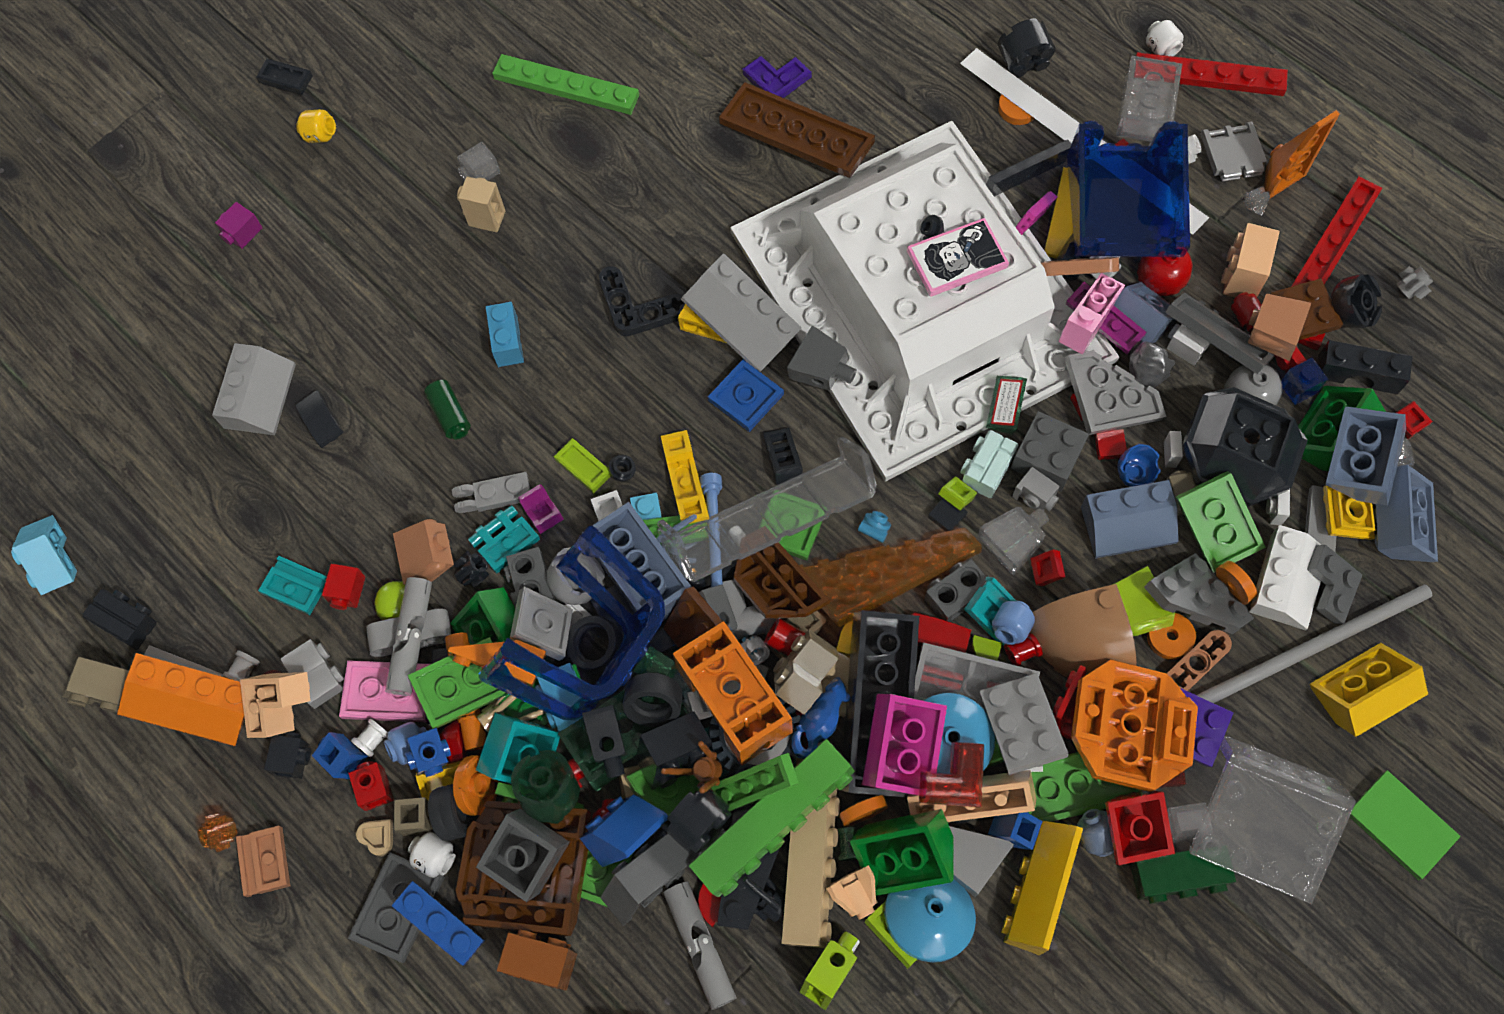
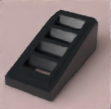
[763,427,803,486]

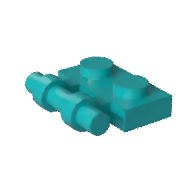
[468,505,540,574]

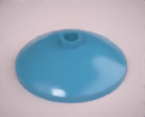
[924,693,995,785]
[884,880,976,962]

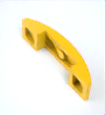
[1044,167,1088,258]
[661,430,709,524]

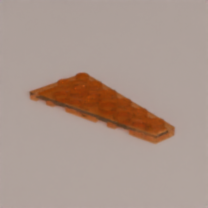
[799,528,982,628]

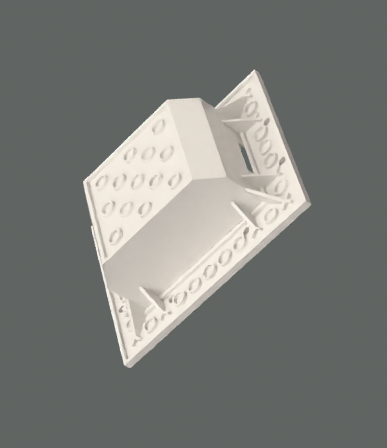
[730,121,1119,482]

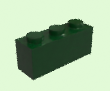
[1130,845,1236,904]

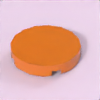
[453,755,498,816]

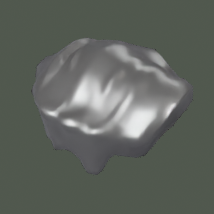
[1129,341,1175,388]

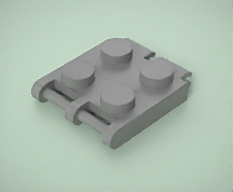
[1201,121,1267,182]

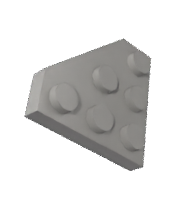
[1064,350,1166,435]

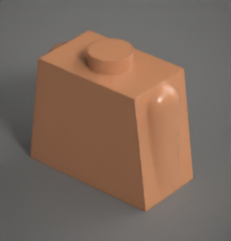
[1248,294,1311,361]
[393,519,454,585]

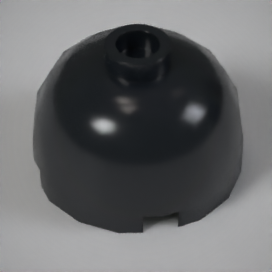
[1330,274,1382,328]

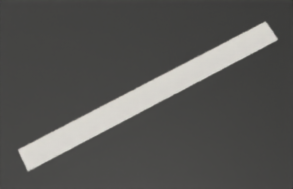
[960,48,1209,234]

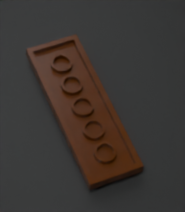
[719,82,875,178]

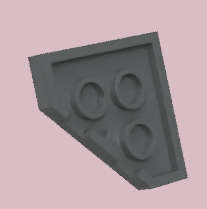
[1144,553,1254,634]

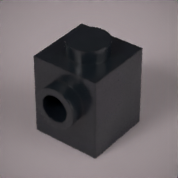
[264,732,311,779]

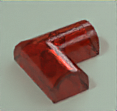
[919,742,984,808]

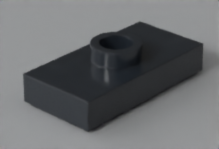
[256,58,313,95]

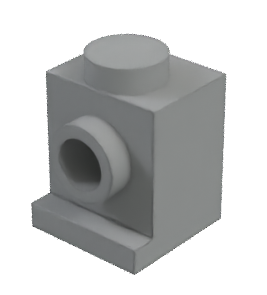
[1012,467,1060,513]

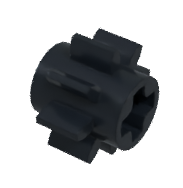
[454,551,489,588]

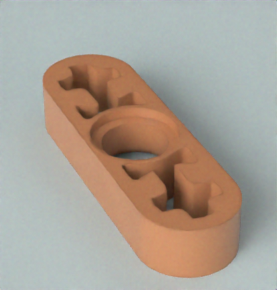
[1040,257,1119,276]
[1167,630,1232,691]

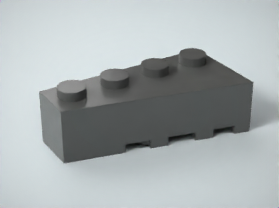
[600,827,726,926]

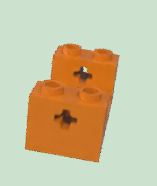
[673,621,793,766]

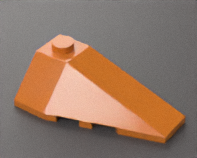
[1264,110,1340,200]

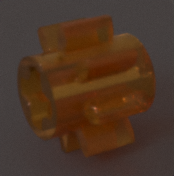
[198,812,237,853]

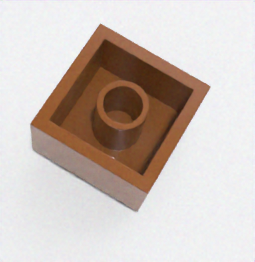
[497,929,577,991]

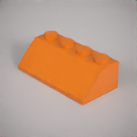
[117,653,245,746]

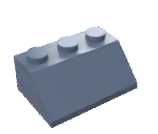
[1326,406,1406,506]
[1373,465,1438,562]
[1081,480,1178,559]

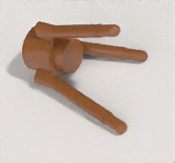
[661,741,722,794]

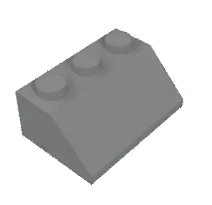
[212,343,296,435]

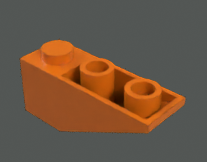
[448,640,546,689]

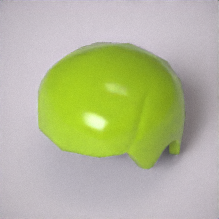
[374,581,405,621]

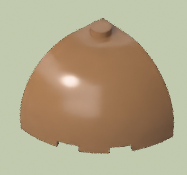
[1030,584,1136,678]

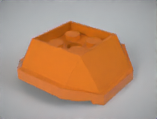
[1071,659,1198,792]

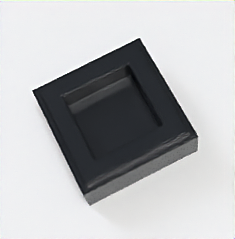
[928,498,968,535]

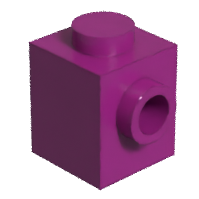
[215,202,263,249]

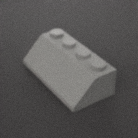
[681,253,802,372]

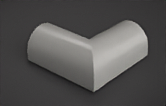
[723,580,778,641]

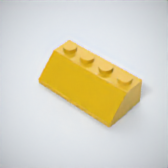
[1001,821,1083,955]

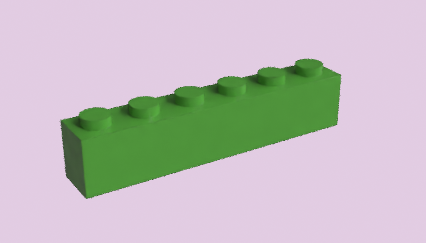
[689,739,855,897]

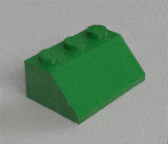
[1298,386,1385,471]
[450,587,515,645]
[850,809,954,895]

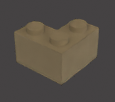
[773,630,839,715]
[62,657,129,712]

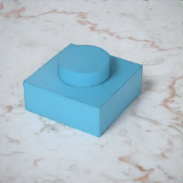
[630,493,662,520]

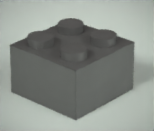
[1011,411,1089,492]
[476,809,570,902]

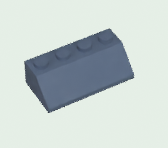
[582,502,691,631]

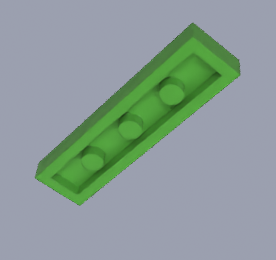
[712,753,799,811]

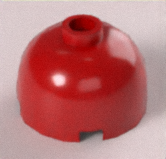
[1137,242,1193,296]

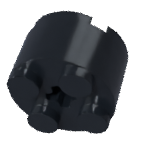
[997,18,1056,78]
[661,781,732,854]

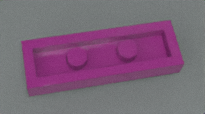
[1066,282,1147,355]

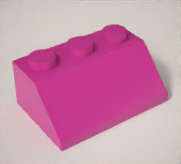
[862,694,947,798]

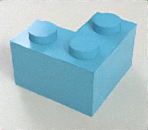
[11,515,77,595]

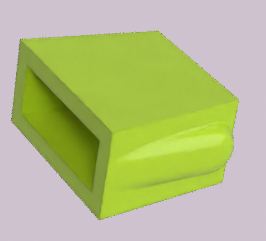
[1112,566,1175,636]

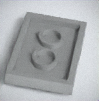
[980,673,1068,775]

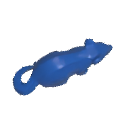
[791,677,851,760]

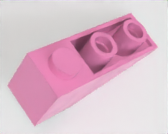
[1059,273,1125,355]

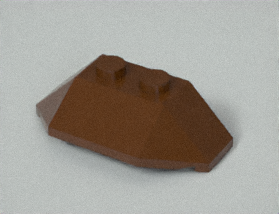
[734,527,830,618]

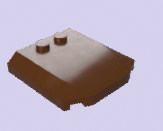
[456,801,591,936]

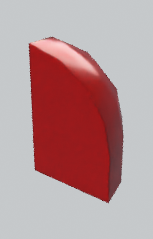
[439,719,468,764]

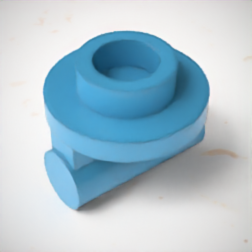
[858,511,891,543]

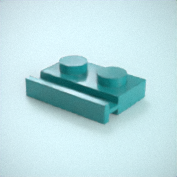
[258,556,327,615]
[964,577,1016,645]

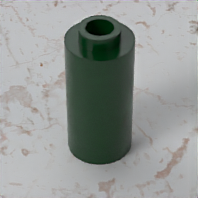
[424,380,471,440]

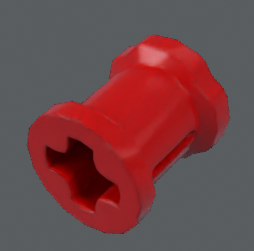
[1004,633,1043,667]

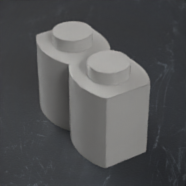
[281,639,344,709]

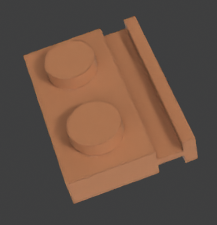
[236,826,290,897]

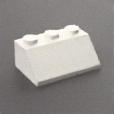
[1249,525,1321,630]

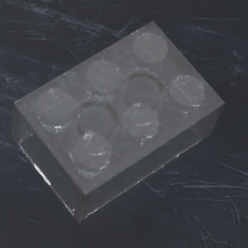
[1115,55,1182,142]

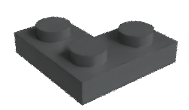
[1307,545,1362,624]

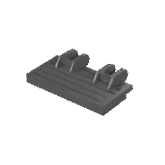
[1165,292,1275,374]

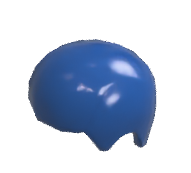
[1117,444,1161,487]

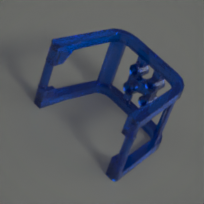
[479,526,665,720]

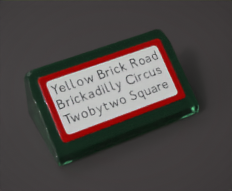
[986,375,1027,434]

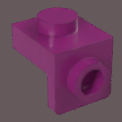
[518,484,564,534]

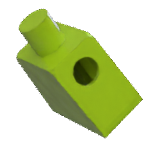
[799,932,860,1011]

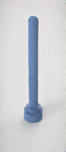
[700,473,723,587]

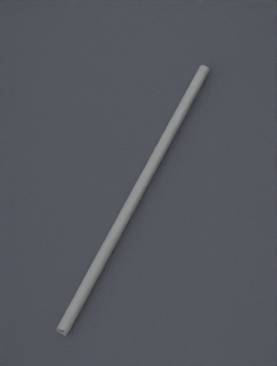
[1127,584,1432,733]

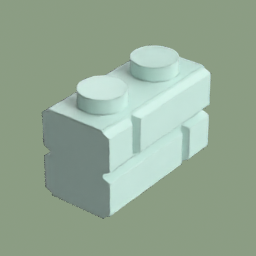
[960,430,1019,498]

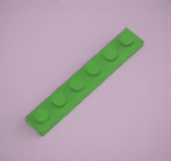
[493,54,639,115]

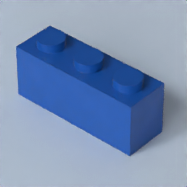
[392,881,485,966]

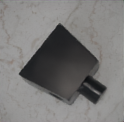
[582,705,628,779]

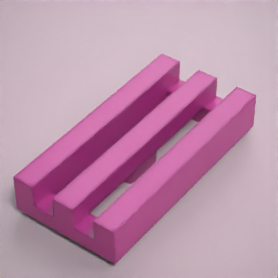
[1015,191,1057,235]

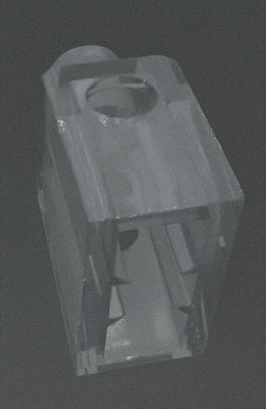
[978,507,1049,576]

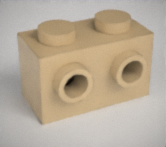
[457,177,506,232]

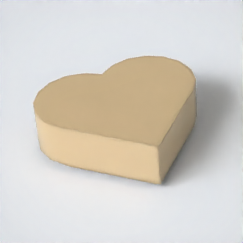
[356,819,393,857]

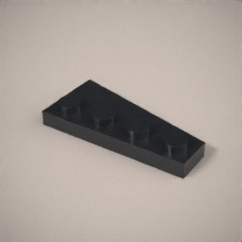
[717,804,780,930]

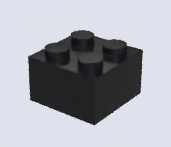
[636,711,712,790]

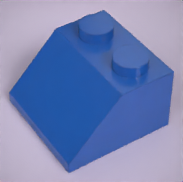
[580,794,668,867]

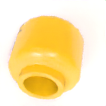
[296,109,336,143]

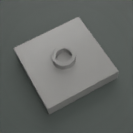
[510,586,573,661]

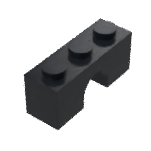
[1316,340,1413,395]

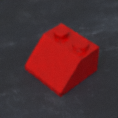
[1105,790,1175,865]

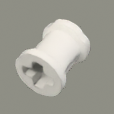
[351,718,388,757]

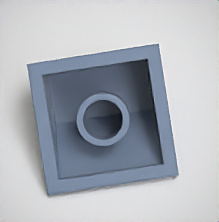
[1114,282,1177,344]

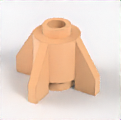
[826,865,878,920]

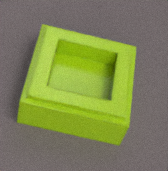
[939,476,977,511]

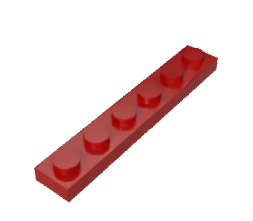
[1133,52,1288,96]
[1291,176,1382,287]

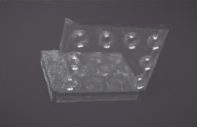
[1189,736,1356,904]

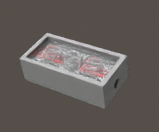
[914,643,1040,712]

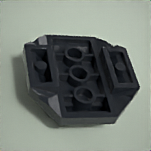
[1182,387,1308,508]

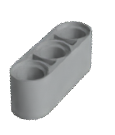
[366,609,451,657]

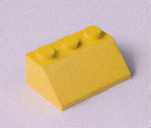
[1310,643,1428,737]

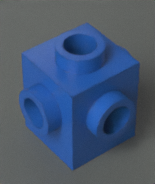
[405,728,451,777]

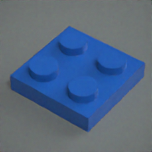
[708,360,784,432]

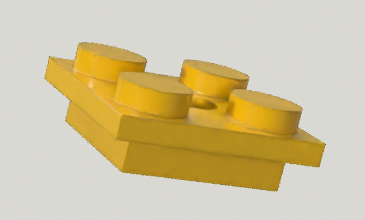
[1323,485,1375,540]

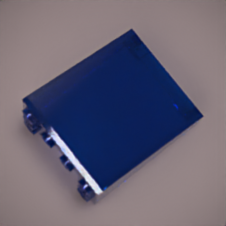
[1067,121,1190,257]

